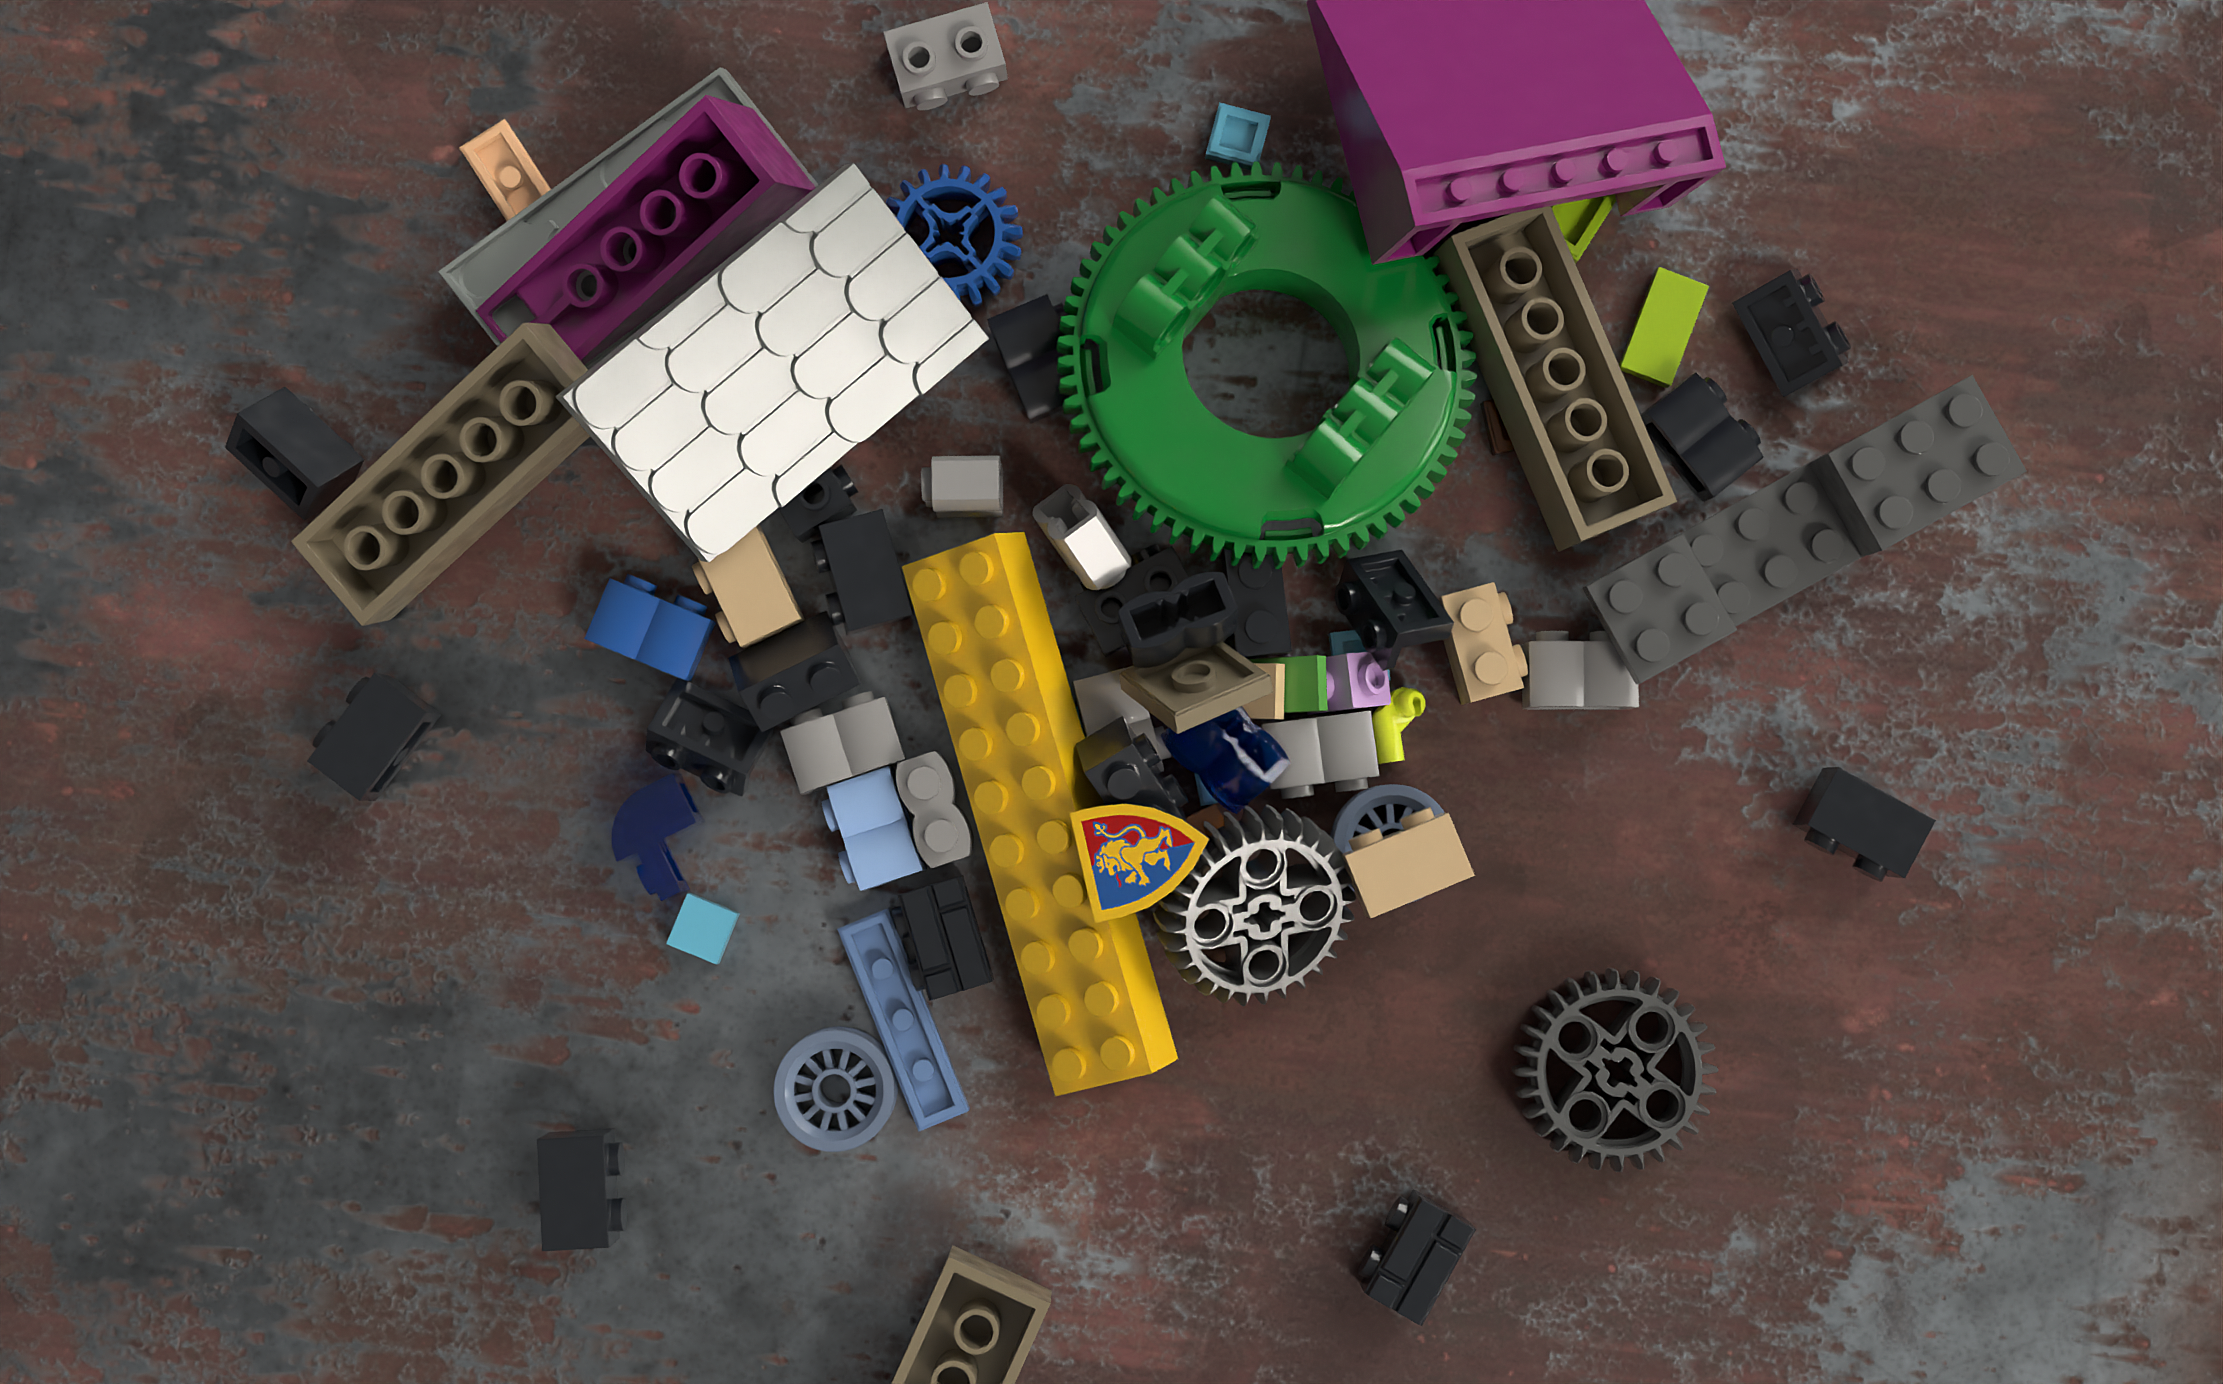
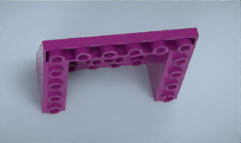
[1306,0,1726,265]

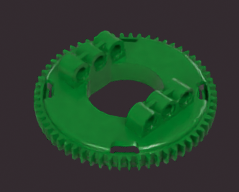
[1056,161,1477,570]

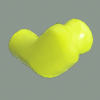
[1372,687,1426,764]

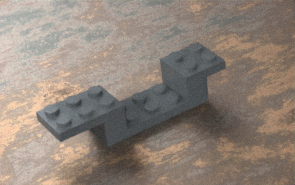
[1582,375,2027,684]

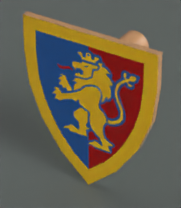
[1069,804,1210,923]

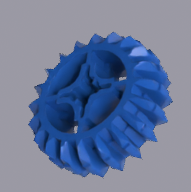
[886,164,1023,307]

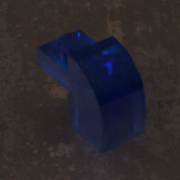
[612,773,705,901]

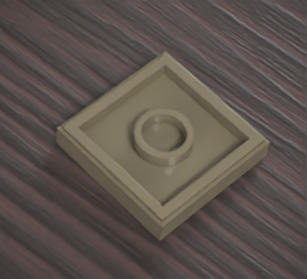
[1119,641,1273,734]

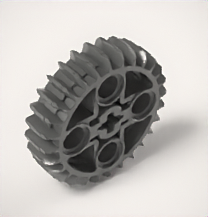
[1153,804,1357,1007]
[1511,968,1718,1172]

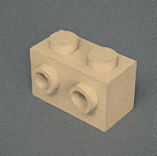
[692,524,805,649]
[1438,582,1528,705]
[1342,807,1475,918]

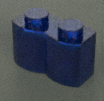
[1161,706,1291,814]

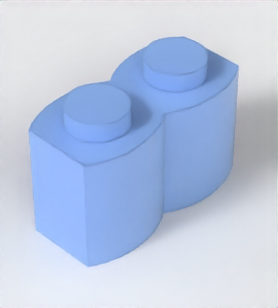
[822,766,927,891]

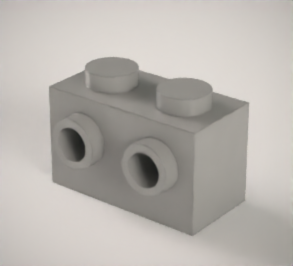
[883,2,1008,110]

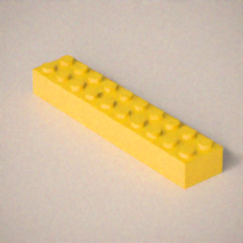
[902,532,1178,1096]

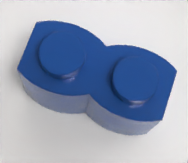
[584,574,716,682]

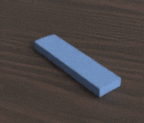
[837,908,970,1132]

